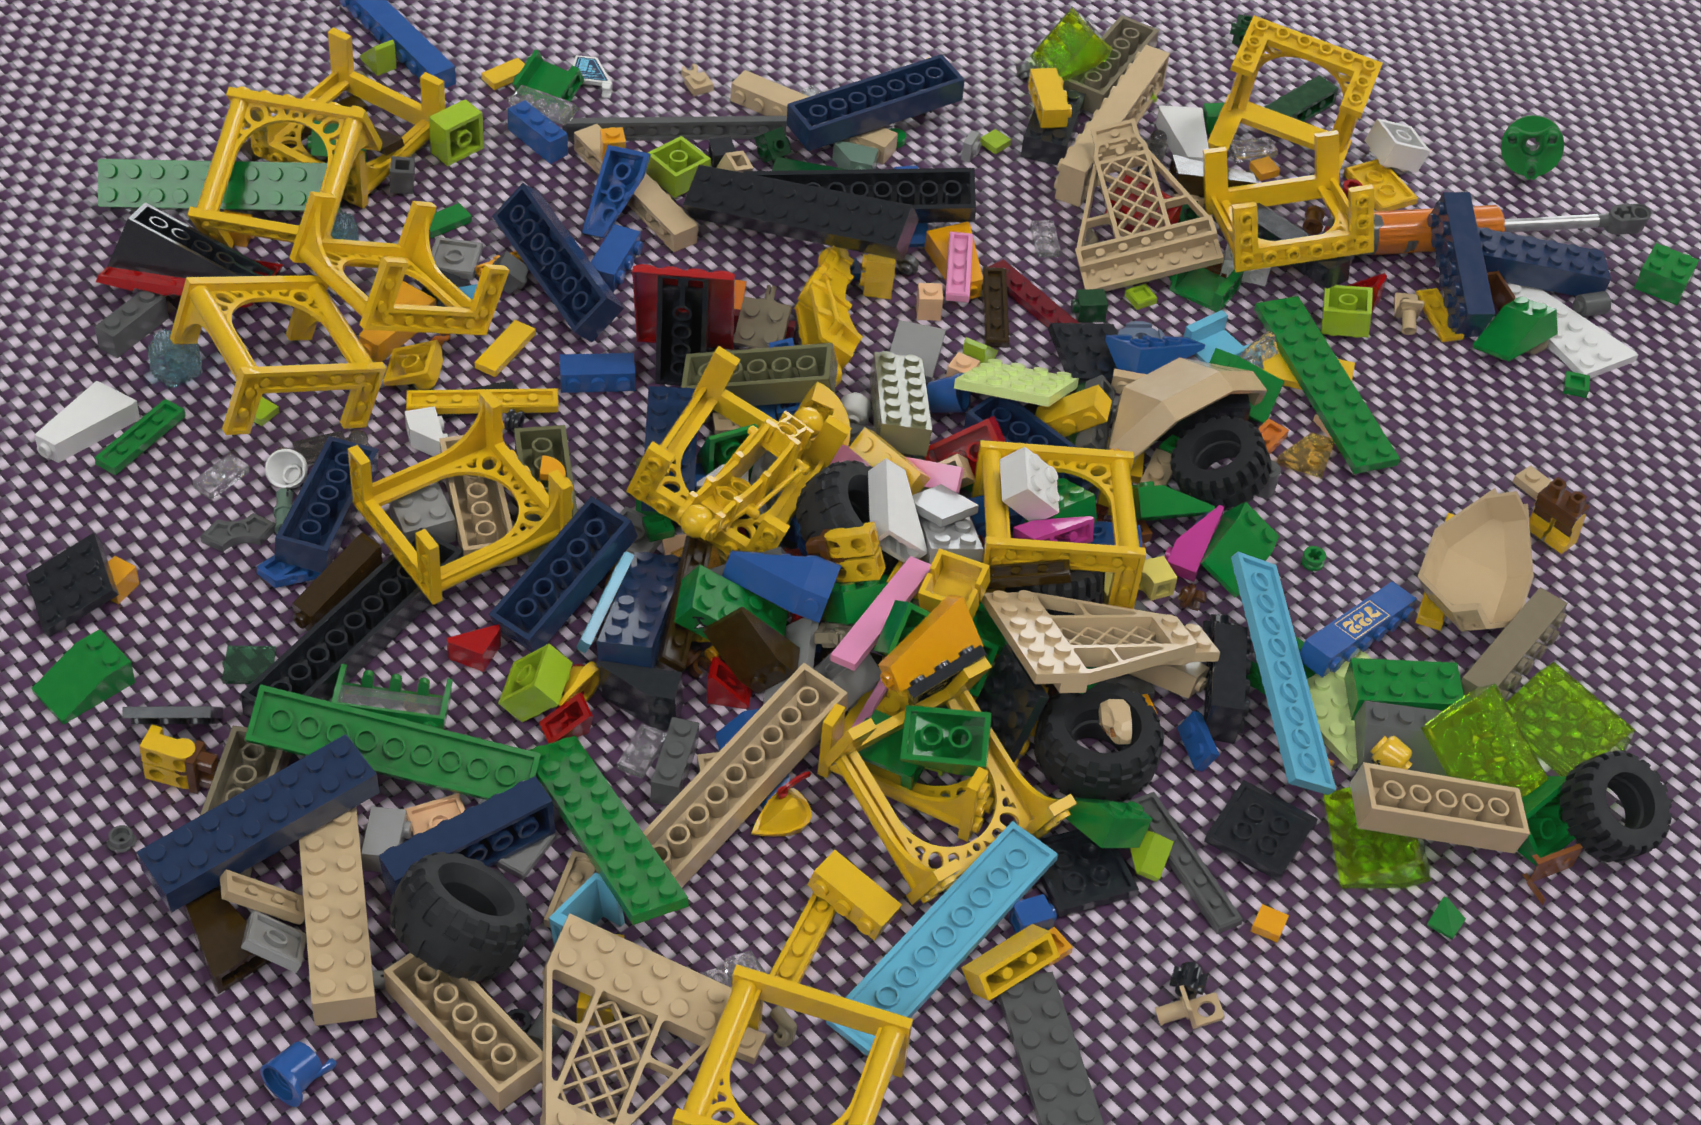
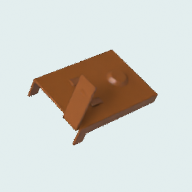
[1522,843,1583,905]

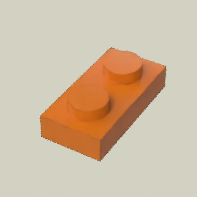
[1258,418,1289,455]

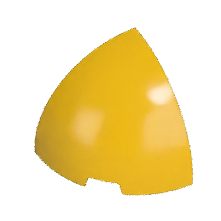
[798,382,850,446]

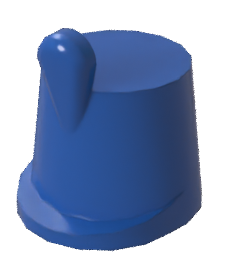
[926,373,971,413]
[260,1041,337,1107]

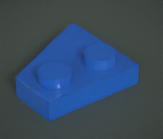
[256,555,321,588]

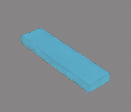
[577,551,635,653]

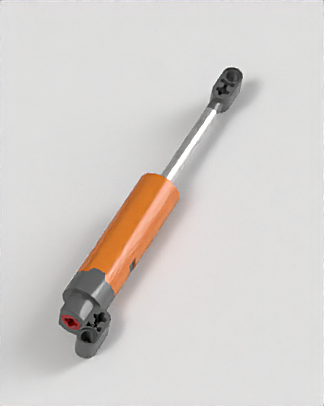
[1322,203,1651,265]

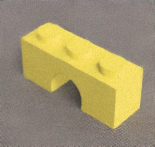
[1102,556,1177,604]

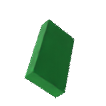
[429,203,472,238]

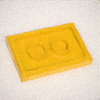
[1343,159,1418,211]

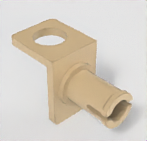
[1394,293,1424,335]
[1155,985,1225,1029]

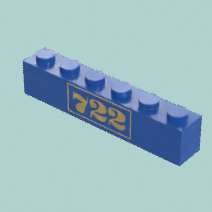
[1300,581,1417,678]

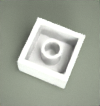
[1364,119,1430,173]
[1000,447,1060,522]

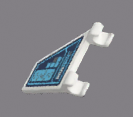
[573,55,612,98]

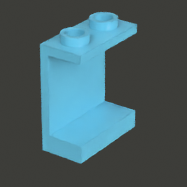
[1184,310,1259,363]
[549,872,625,945]

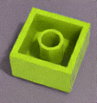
[429,99,484,166]
[646,136,711,198]
[1321,285,1373,338]
[498,644,573,722]

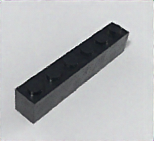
[1257,203,1350,289]

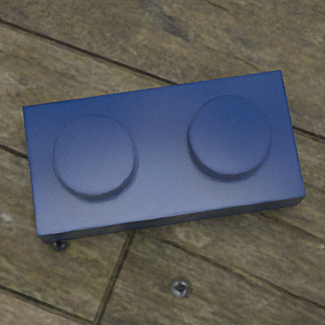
[1177,711,1220,772]

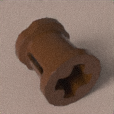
[1302,205,1325,235]

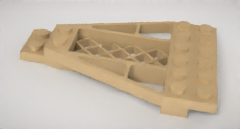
[1075,118,1224,292]
[982,590,1220,693]
[540,913,731,1125]

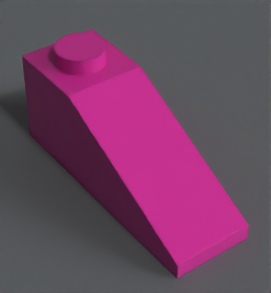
[1164,505,1224,582]
[1013,516,1094,543]

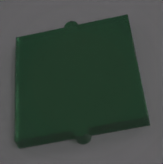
[222,645,276,684]

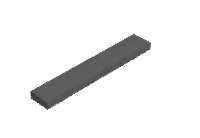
[1130,792,1243,934]

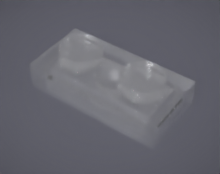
[1229,137,1278,162]
[192,453,250,500]

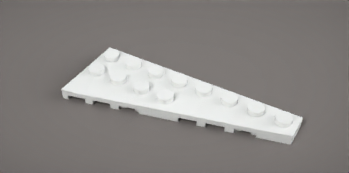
[1507,283,1638,378]

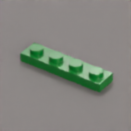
[94,399,186,475]

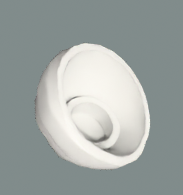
[265,449,308,489]

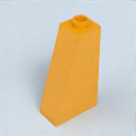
[924,221,983,299]
[359,281,436,362]
[878,595,984,692]

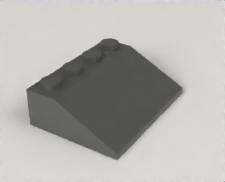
[1354,701,1472,780]

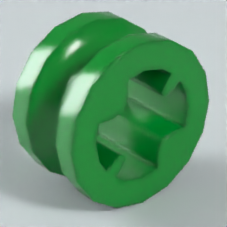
[1301,546,1326,571]

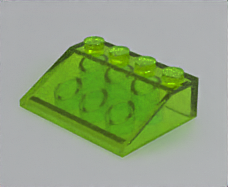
[1030,7,1113,82]
[1493,662,1635,776]
[1421,683,1548,797]
[1323,787,1432,888]

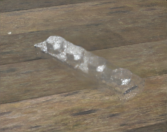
[508,85,579,126]

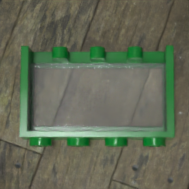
[331,664,453,729]

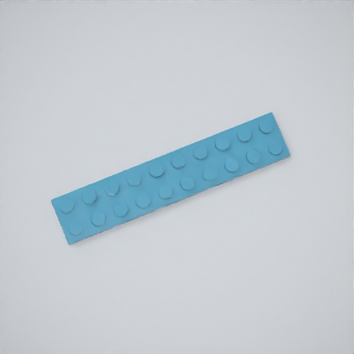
[1231,552,1336,795]
[826,821,1058,1056]

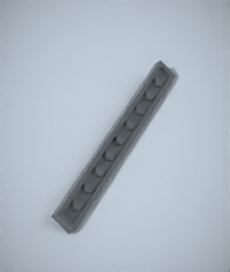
[562,116,787,141]

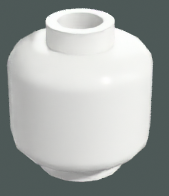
[840,392,871,426]

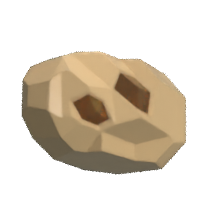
[1098,699,1132,745]

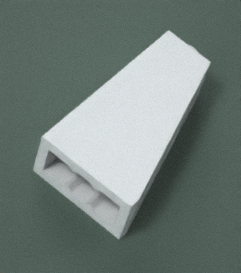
[1156,105,1209,161]
[34,381,140,463]
[868,458,928,563]

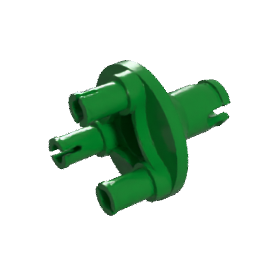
[1501,115,1564,180]

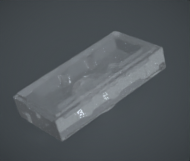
[1030,220,1061,258]
[617,724,667,779]

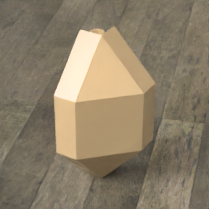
[1107,358,1267,468]
[1418,488,1534,632]

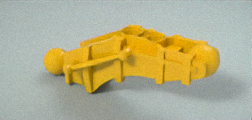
[794,245,863,387]
[675,407,823,540]

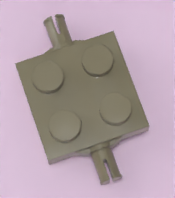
[733,285,792,349]
[814,622,856,648]

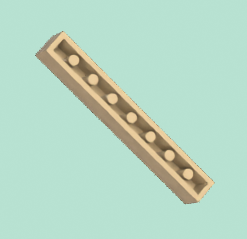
[730,70,898,165]
[574,124,699,252]

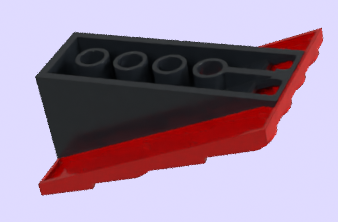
[96,202,284,307]
[632,264,735,386]

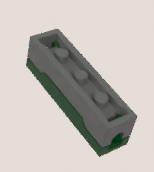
[1069,375,1116,450]

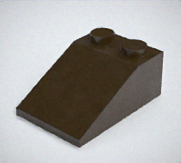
[703,607,800,694]

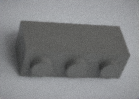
[95,290,169,358]
[650,717,699,806]

